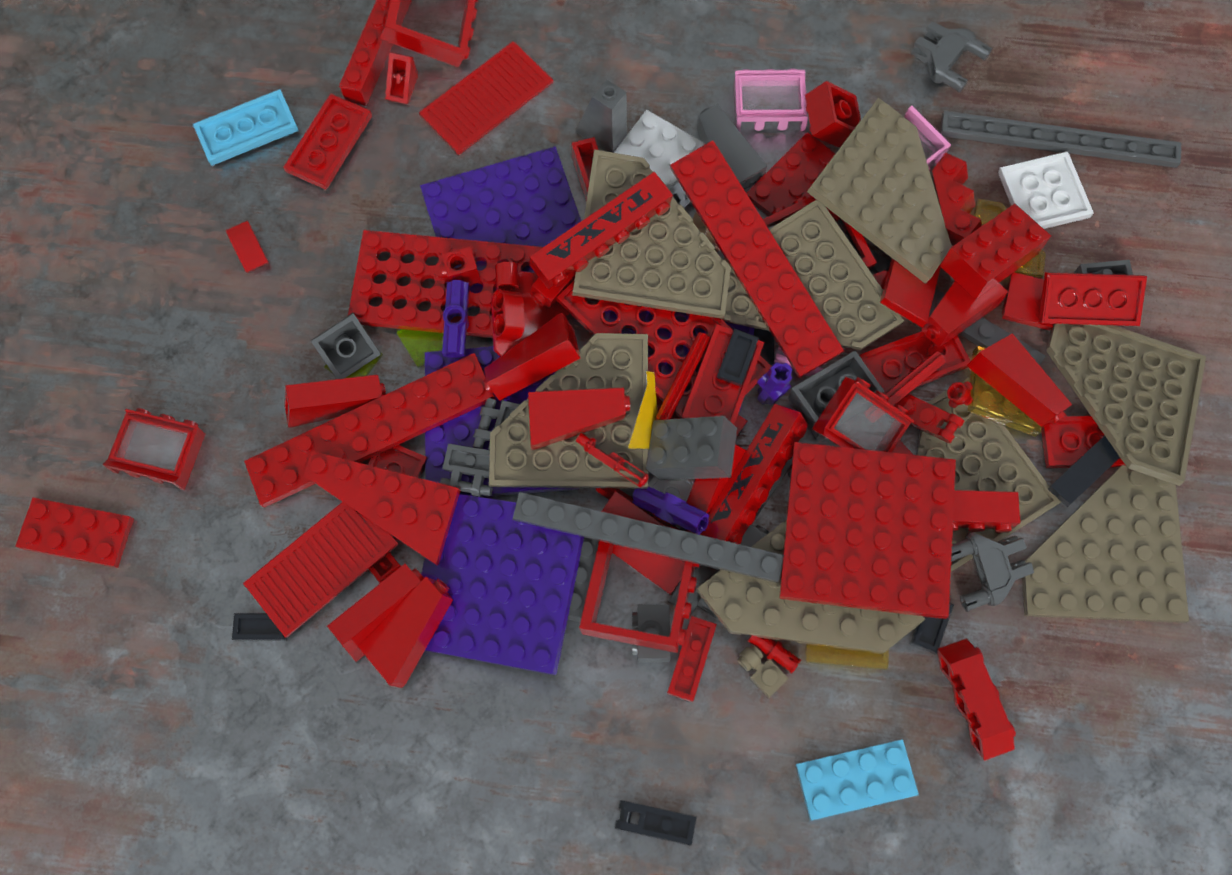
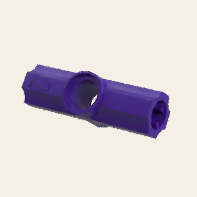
[442,280,470,359]
[757,362,793,406]
[632,486,709,535]

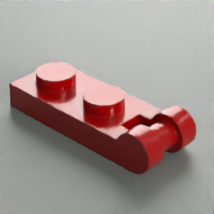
[897,394,965,444]

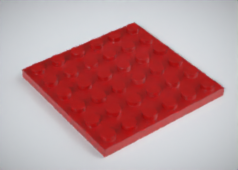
[779,442,956,619]

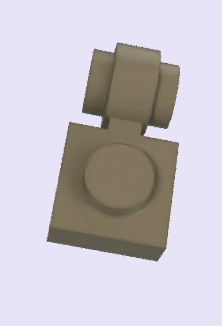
[737,645,789,698]

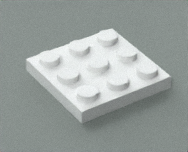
[614,110,705,187]
[998,152,1094,229]

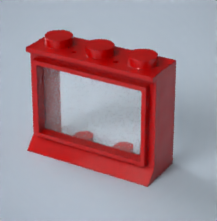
[812,377,914,452]
[102,408,205,490]

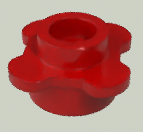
[947,381,973,408]

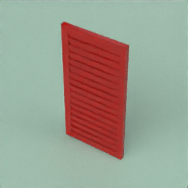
[419,41,554,155]
[243,502,399,638]

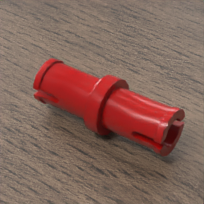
[747,635,801,674]

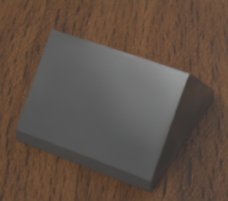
[310,313,381,379]

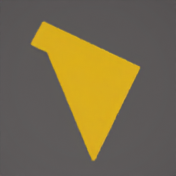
[628,371,657,449]

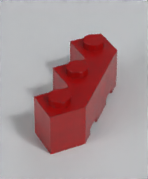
[932,153,982,246]
[937,638,1016,761]

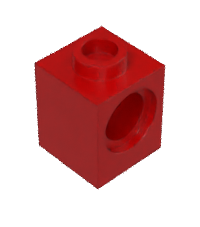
[440,246,480,282]

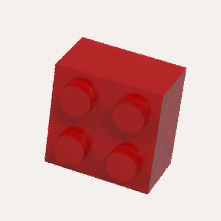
[805,81,861,148]

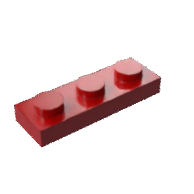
[667,616,717,703]

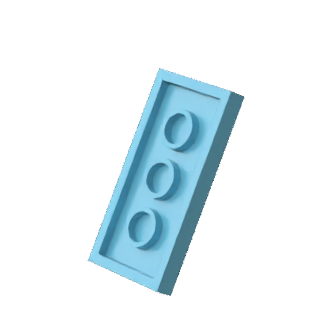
[193,89,299,166]
[795,739,919,821]

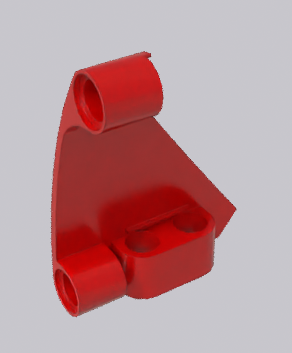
[491,262,599,357]

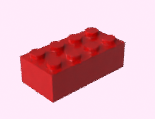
[940,204,1051,300]

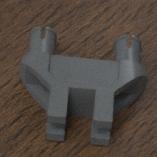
[911,21,993,93]
[951,532,1034,612]

